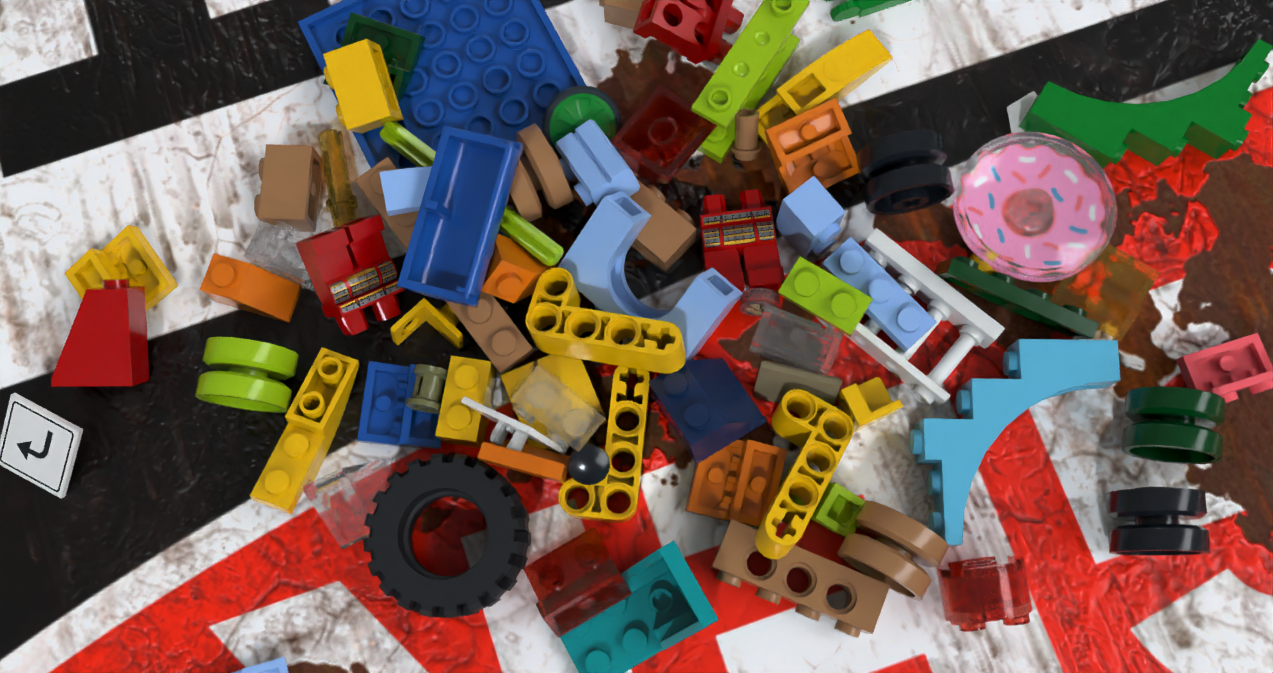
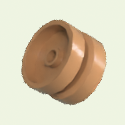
[509,123,573,222]
[837,500,949,601]

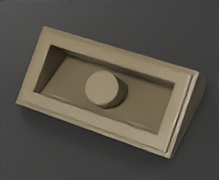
[753,360,842,406]

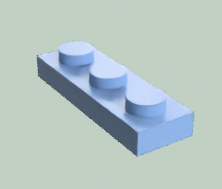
[820,237,937,353]

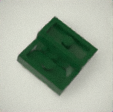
[323,12,426,104]

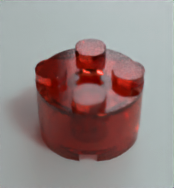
[936,556,1032,632]

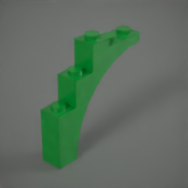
[1018,39,1273,173]

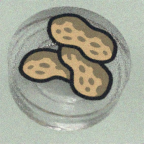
[739,288,780,317]

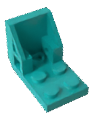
[549,540,719,673]

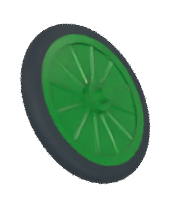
[542,86,622,160]

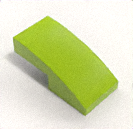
[779,461,865,538]

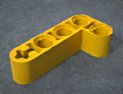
[525,267,686,374]
[558,366,650,523]
[755,389,854,559]

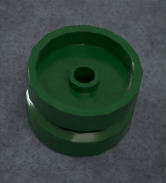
[1122,386,1226,464]

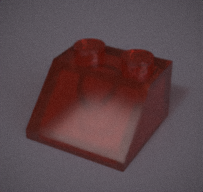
[610,84,717,183]

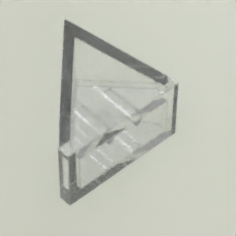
[303,457,393,549]

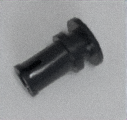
[568,434,610,485]

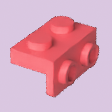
[1176,333,1273,403]

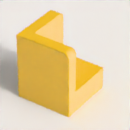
[836,377,904,432]

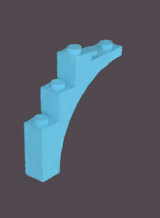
[909,339,1121,547]

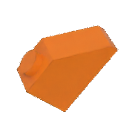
[481,234,559,303]
[200,253,302,323]

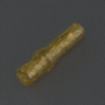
[317,129,358,227]

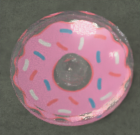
[953,132,1117,282]

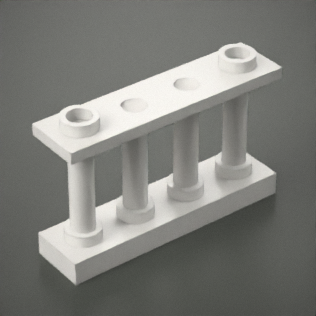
[816,228,1005,408]

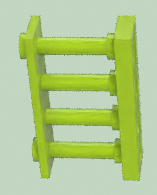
[689,0,810,164]

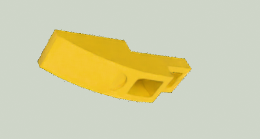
[756,29,893,148]
[250,347,360,515]

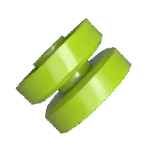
[195,337,299,413]

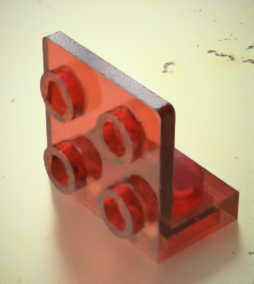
[524,527,632,638]

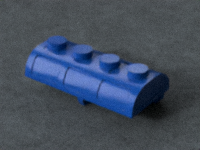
[397,126,524,308]

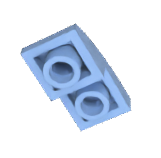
[379,166,432,216]

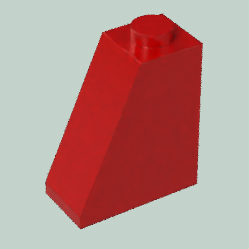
[51,279,149,387]

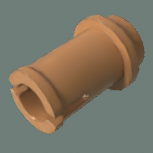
[731,108,762,161]

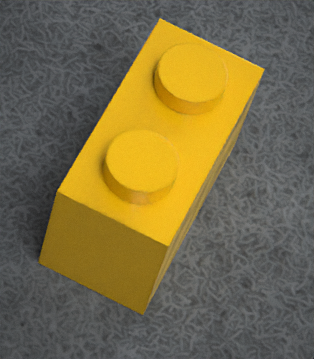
[323,39,403,134]
[435,355,498,448]

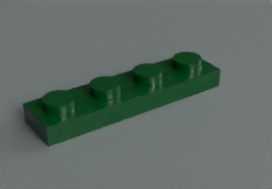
[935,256,1099,340]

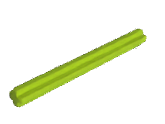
[379,121,564,266]

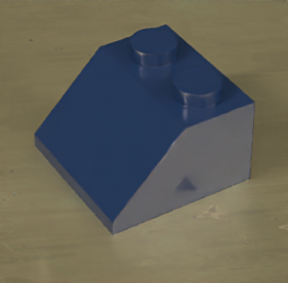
[649,358,766,464]

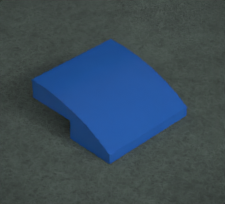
[356,361,448,449]

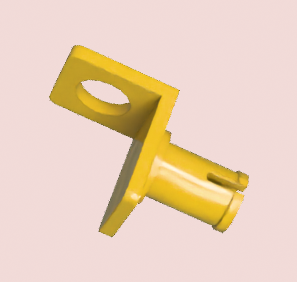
[390,298,463,350]

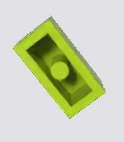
[778,256,873,337]

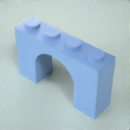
[558,191,743,361]

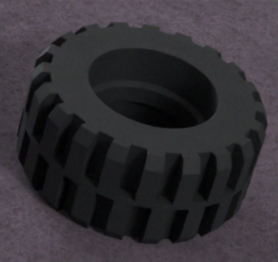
[363,453,531,618]

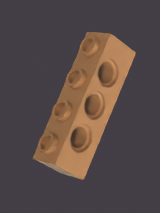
[711,519,890,638]

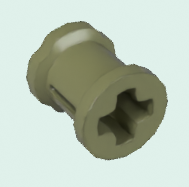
[405,364,448,414]

